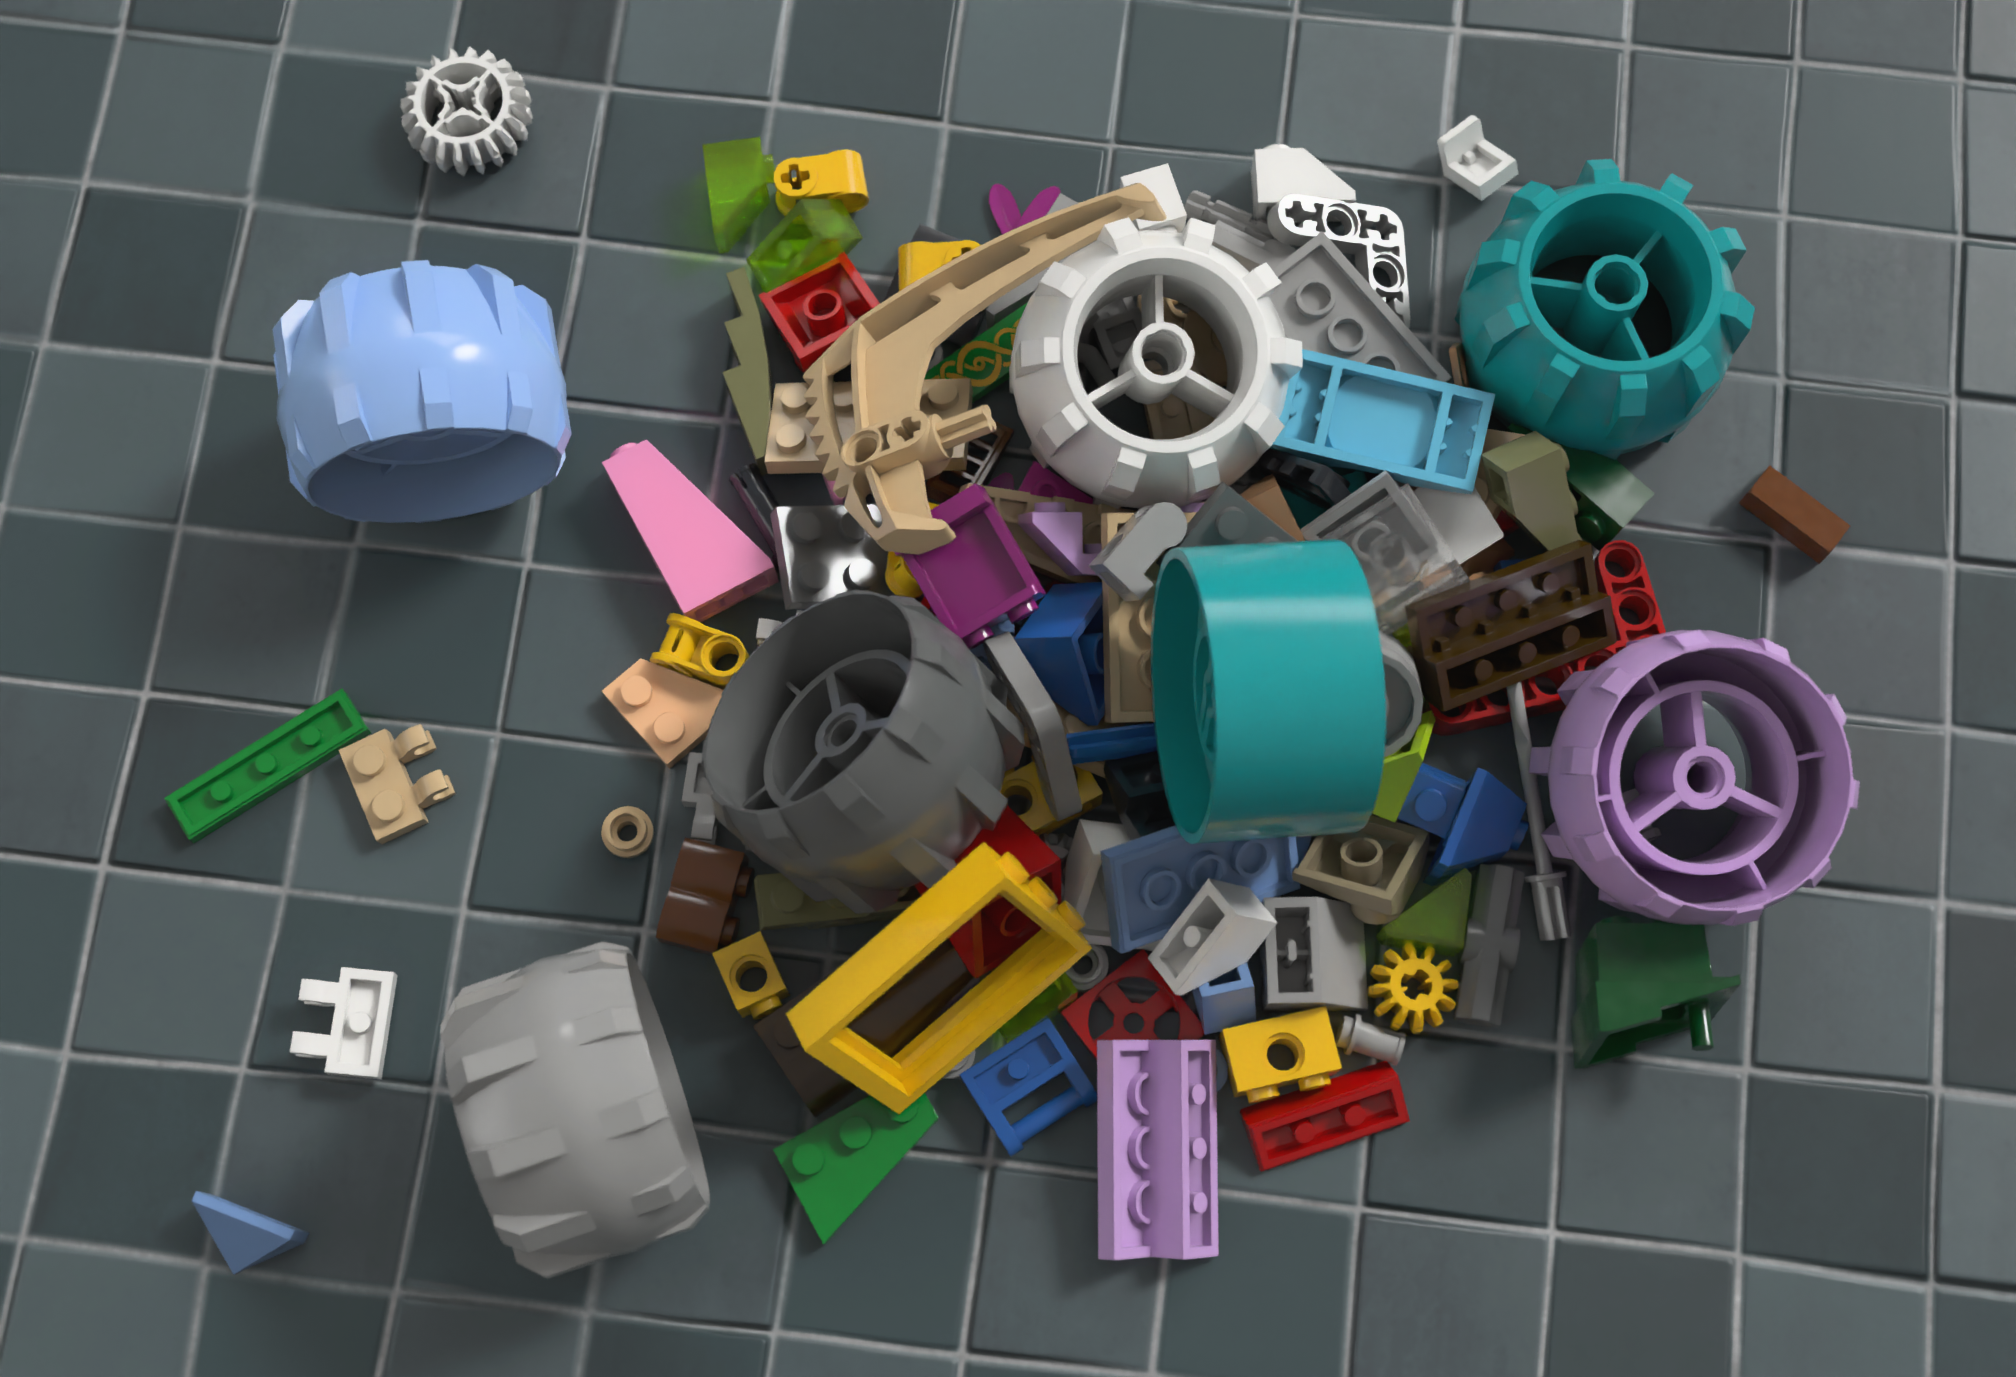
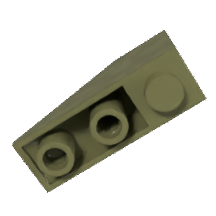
[1481,431,1582,553]

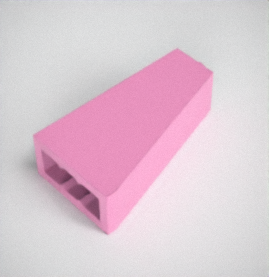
[602,439,779,623]

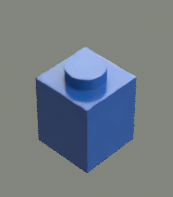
[1397,763,1466,838]

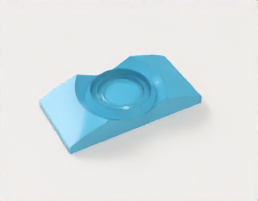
[1271,349,1495,494]

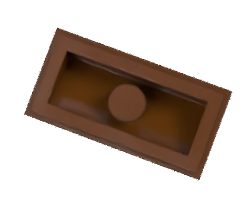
[1739,465,1850,564]

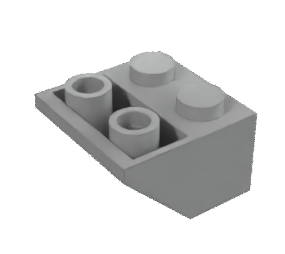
[1259,897,1368,1012]

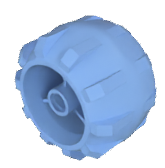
[273,260,572,523]

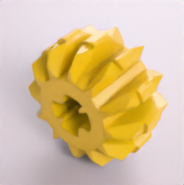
[1367,943,1459,1034]

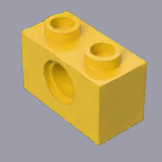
[1219,1006,1342,1103]

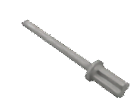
[1506,681,1571,941]

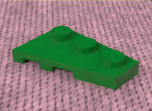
[773,1093,939,1245]

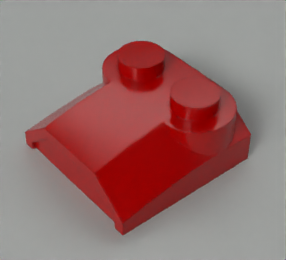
[758,252,880,373]

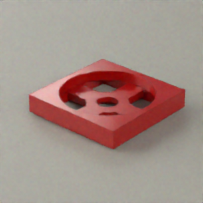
[1060,949,1205,1062]

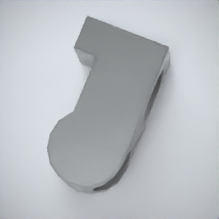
[1089,502,1187,602]

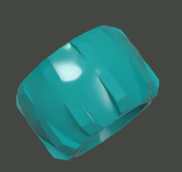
[1454,159,1755,460]

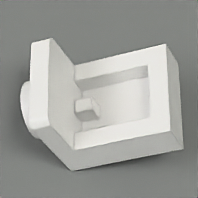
[1438,115,1518,201]

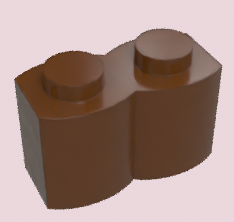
[655,837,755,956]

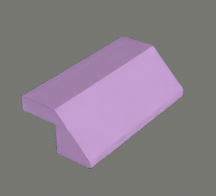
[1097,1040,1219,1260]

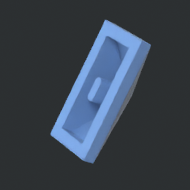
[192,1191,309,1275]

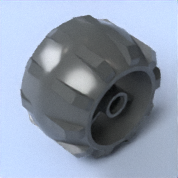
[702,590,1024,914]

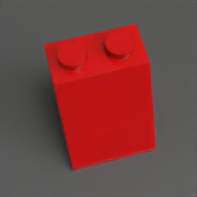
[915,805,1062,979]

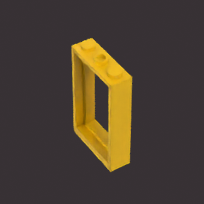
[786,842,1092,1114]

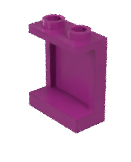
[894,483,1047,650]

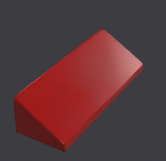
[1240,1061,1410,1172]

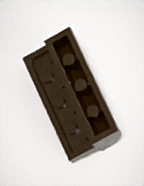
[1405,540,1617,712]
[753,938,981,1118]

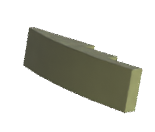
[722,267,773,476]

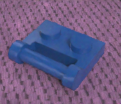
[959,1017,1097,1157]

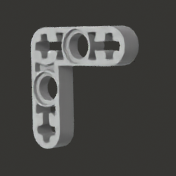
[1267,194,1410,328]
[983,631,1083,821]

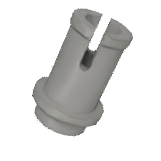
[1335,1014,1406,1066]

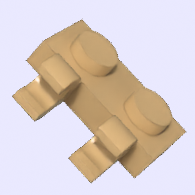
[338,724,456,844]

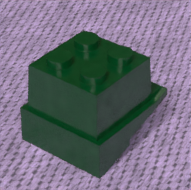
[1571,916,1741,1068]

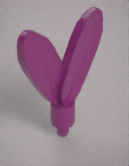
[989,184,1061,235]

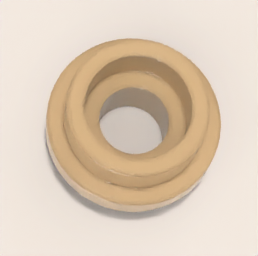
[601,806,654,858]

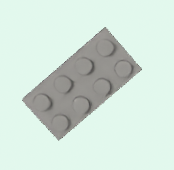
[1270,231,1452,383]

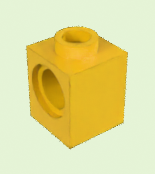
[712,931,790,1020]

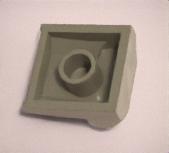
[1292,815,1430,925]

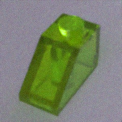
[702,137,775,253]
[746,199,863,293]

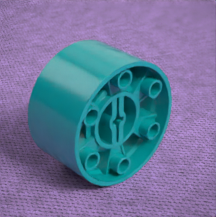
[1151,539,1386,844]

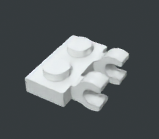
[290,967,398,1080]

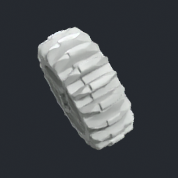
[401,46,532,176]

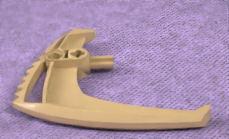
[803,183,1166,555]

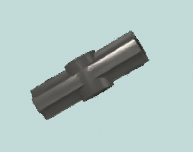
[1453,864,1524,1028]

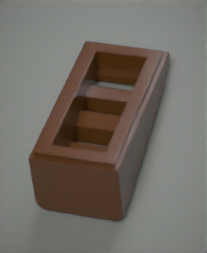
[925,421,1014,503]

